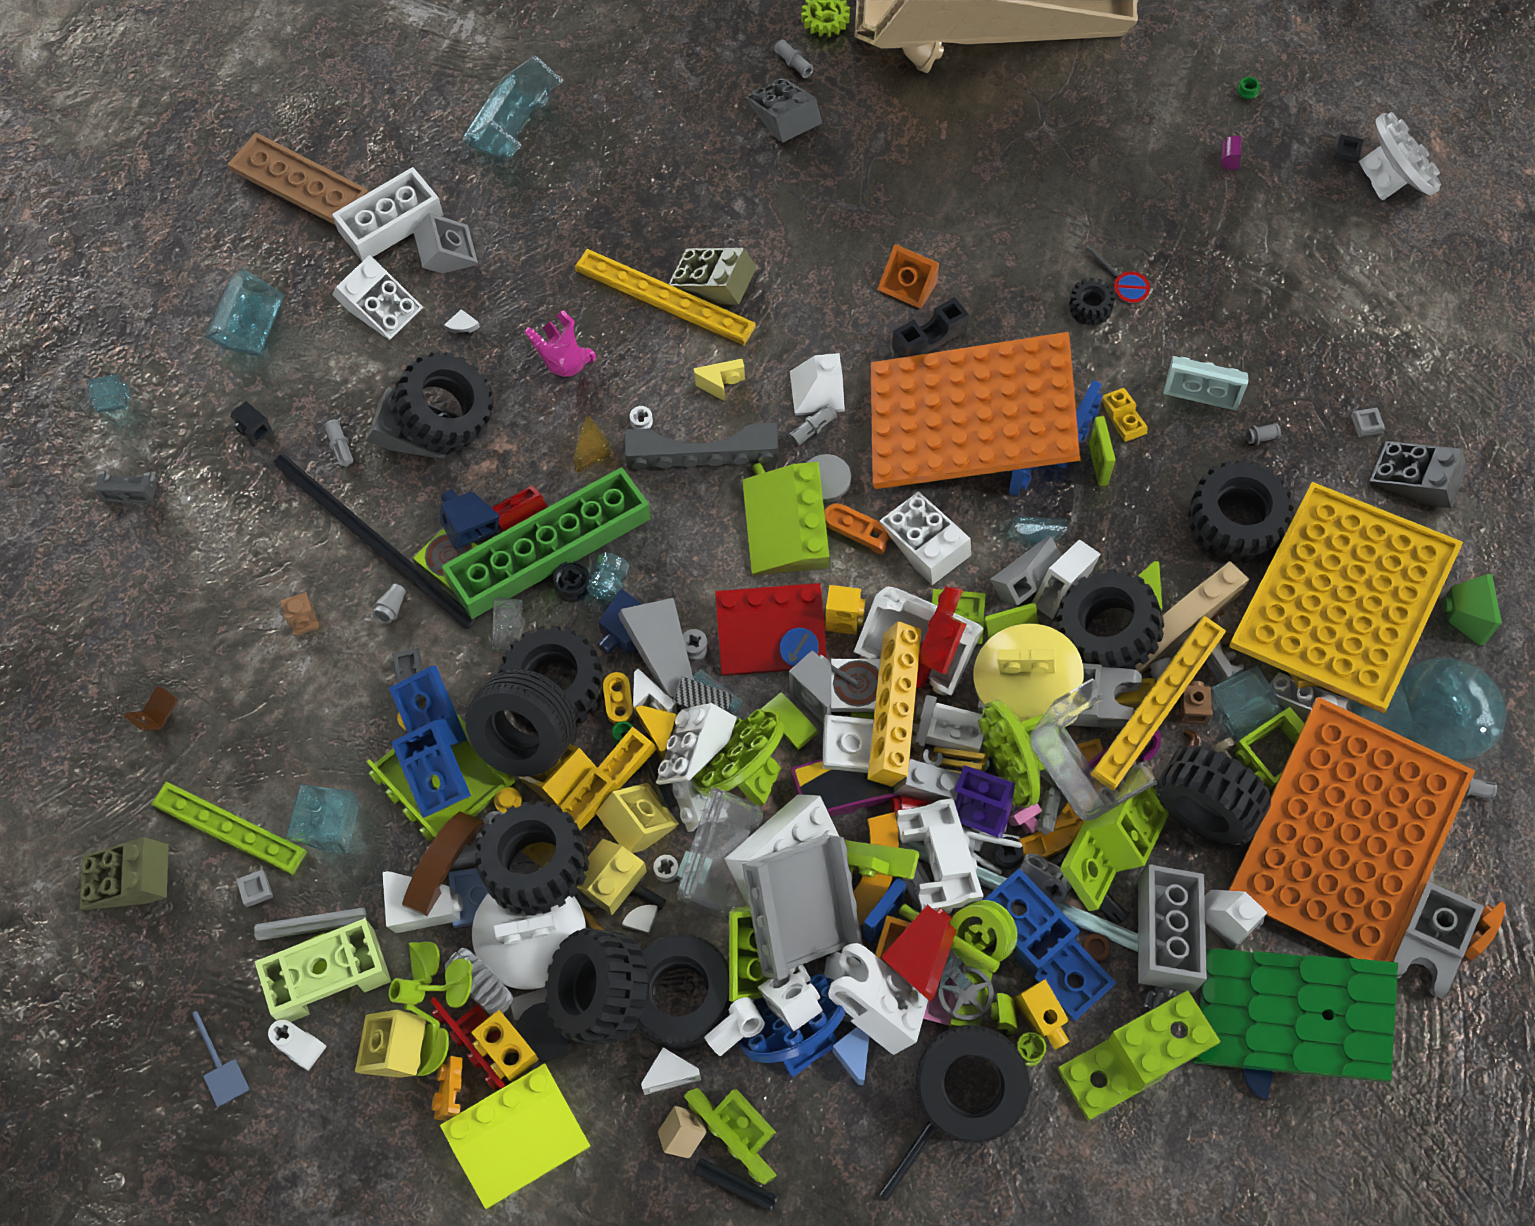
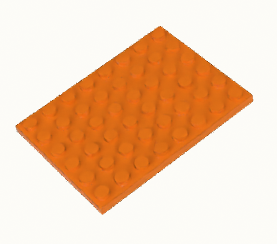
[871,332,1081,489]
[1228,697,1475,962]

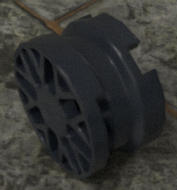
[553,561,592,602]

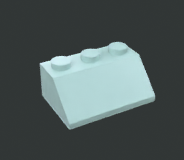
[1163,356,1248,411]

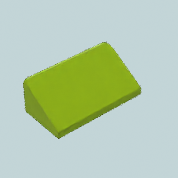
[983,603,1038,641]

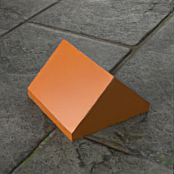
[877,244,939,309]

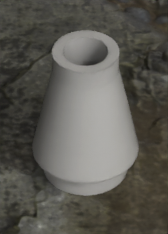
[372,584,406,623]

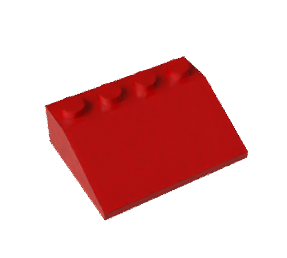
[715,583,827,676]

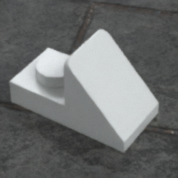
[633,669,677,716]

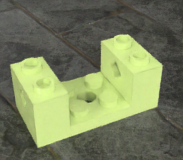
[255,918,392,1022]

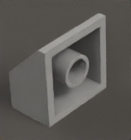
[413,213,478,273]
[789,650,831,724]

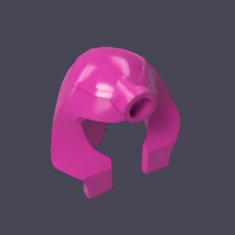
[525,310,596,377]

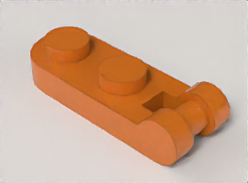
[824,503,892,555]

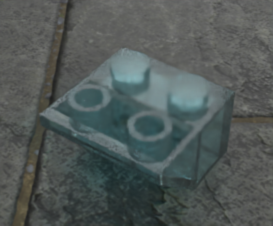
[286,784,360,854]

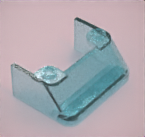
[462,55,563,159]

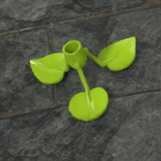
[389,942,472,1076]

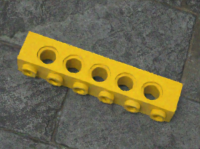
[868,621,922,786]

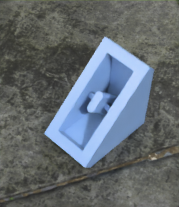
[832,1027,869,1085]

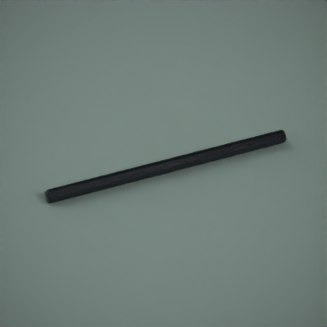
[274,454,476,628]

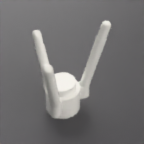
[962,826,1022,875]

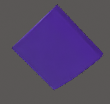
[955,765,1015,838]

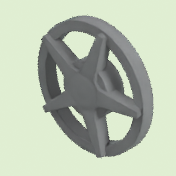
[938,966,993,1021]

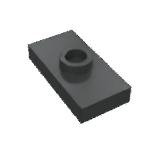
[392,648,426,701]

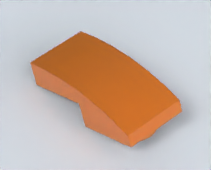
[1464,901,1506,961]

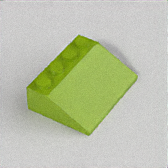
[742,462,830,576]

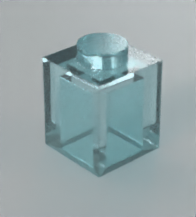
[88,374,130,413]

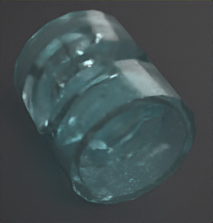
[586,553,630,601]

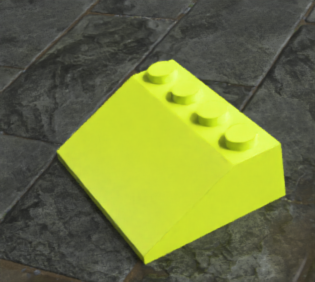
[440,1063,591,1210]

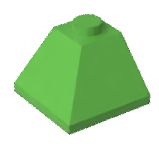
[1442,574,1502,645]

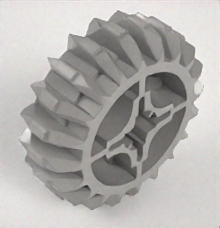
[445,948,513,1016]

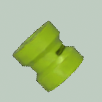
[1015,1032,1046,1067]

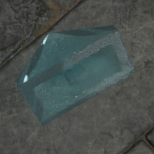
[1014,516,1068,547]

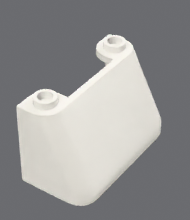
[854,586,983,695]

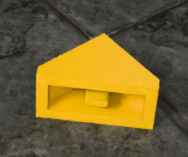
[635,705,677,761]

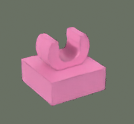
[1008,803,1042,833]

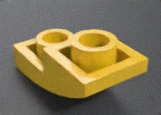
[1102,388,1148,442]

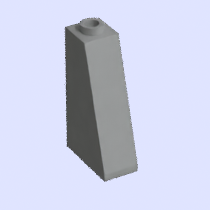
[618,598,694,699]

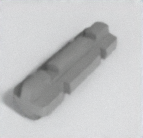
[1037,787,1061,835]

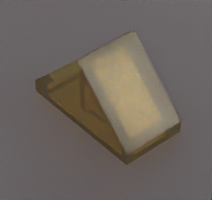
[573,416,611,472]

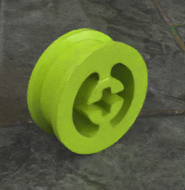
[950,900,1017,969]

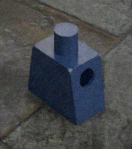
[440,490,500,550]
[597,588,642,655]

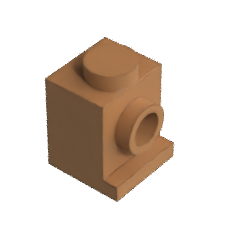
[281,592,320,636]
[1180,681,1213,725]

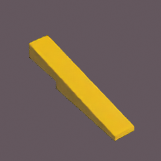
[522,727,657,868]

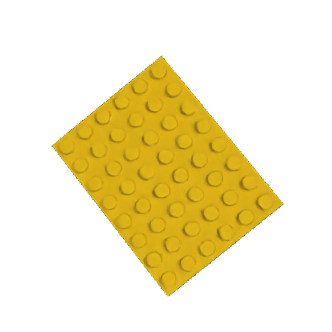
[1229,482,1463,714]

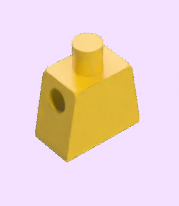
[1013,979,1069,1050]

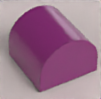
[1221,136,1242,170]

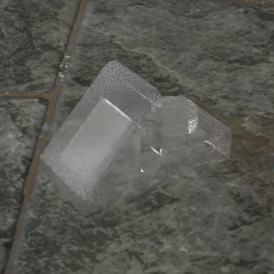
[492,597,526,651]

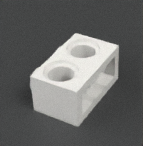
[758,968,822,1031]

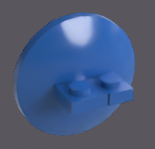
[738,974,846,1077]

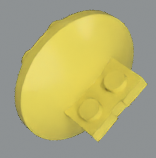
[973,624,1084,722]

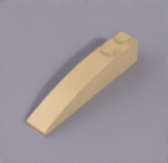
[1135,561,1249,674]

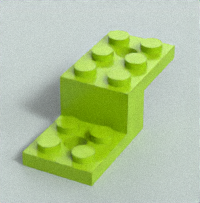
[1060,770,1169,911]
[1057,990,1221,1121]

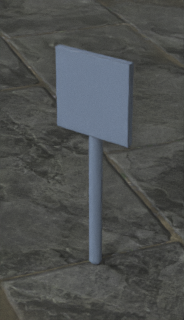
[193,1011,250,1107]

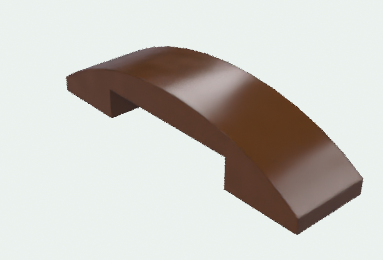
[402,811,484,916]

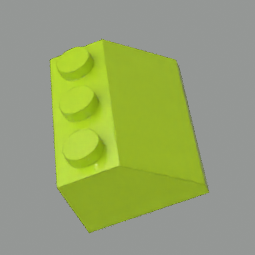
[729,906,770,1001]

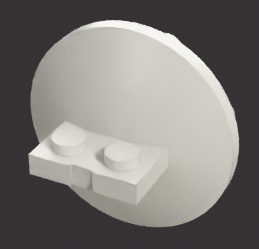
[1359,112,1441,200]
[472,893,586,990]

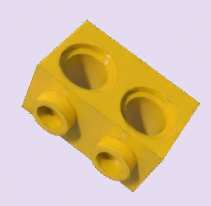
[825,585,866,635]
[471,1010,539,1083]

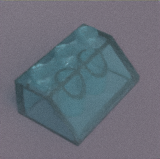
[205,269,285,356]

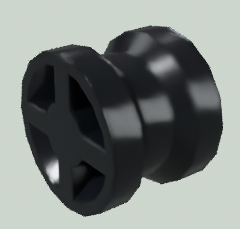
[993,836,1023,870]

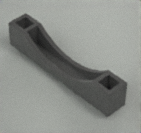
[625,422,778,470]

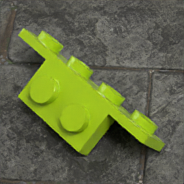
[844,840,919,879]
[684,1088,777,1185]

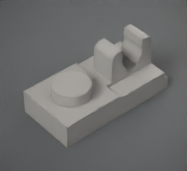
[1205,641,1244,687]
[910,695,937,755]

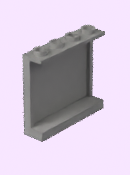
[742,834,862,981]

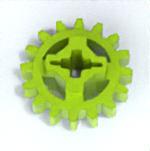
[801,0,850,37]

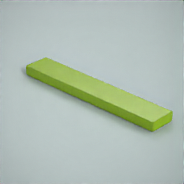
[151,782,307,876]

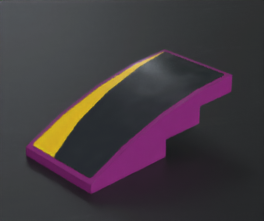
[789,759,899,817]

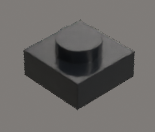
[1334,134,1364,164]

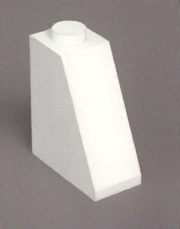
[1032,540,1101,619]
[383,871,463,933]
[1204,890,1267,950]

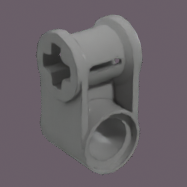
[1020,853,1072,903]

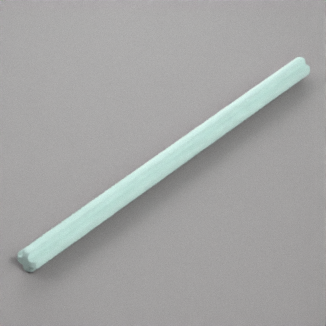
[898,832,1138,952]

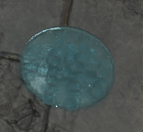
[1394,658,1506,761]

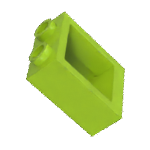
[1233,707,1304,793]

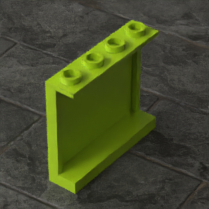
[366,713,516,842]

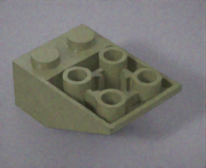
[669,248,757,305]
[80,837,169,910]

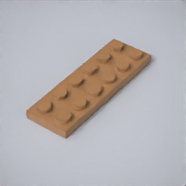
[227,132,369,225]

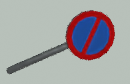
[1086,246,1150,304]

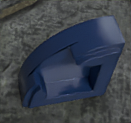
[1242,1068,1273,1101]

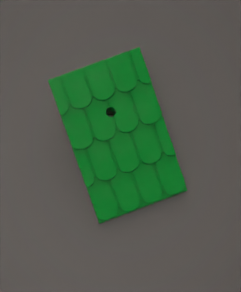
[1193,948,1398,1083]

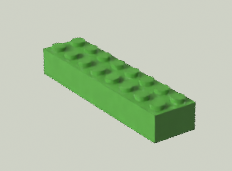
[442,467,650,619]

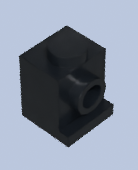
[231,401,272,447]

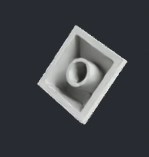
[790,353,845,416]

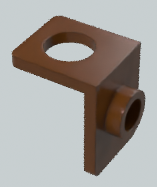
[124,686,178,731]

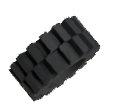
[1069,278,1115,325]

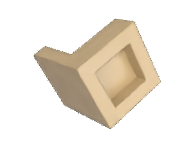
[658,1106,706,1158]

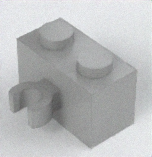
[893,749,960,804]

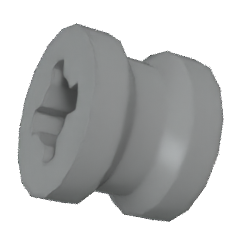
[683,629,708,661]

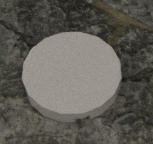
[807,454,851,503]

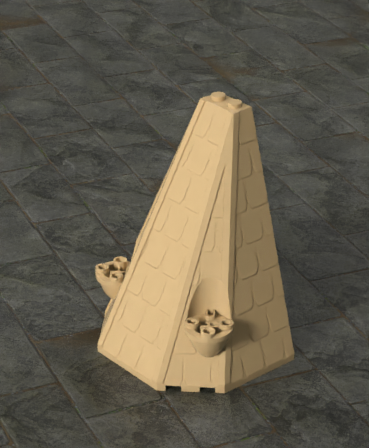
[854,0,1138,73]

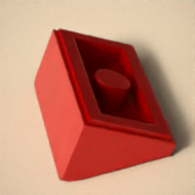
[492,485,548,532]

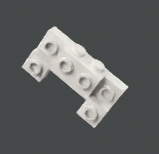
[896,798,984,914]

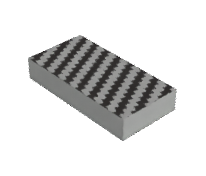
[673,676,733,711]

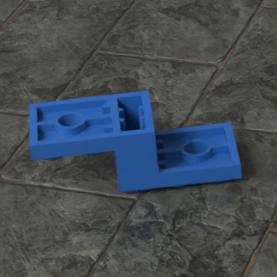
[389,665,471,818]
[984,868,1116,1023]

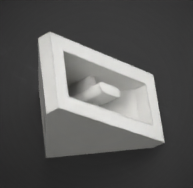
[641,1048,701,1095]

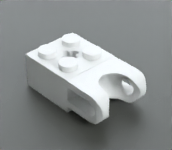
[828,943,928,1055]

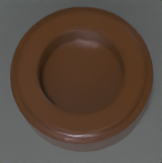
[1081,933,1111,963]

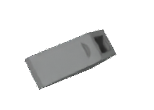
[990,535,1061,606]

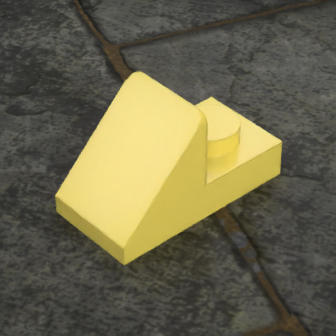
[694,359,745,401]

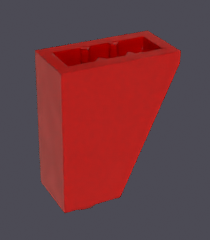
[881,904,956,1002]

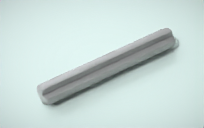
[254,908,367,941]

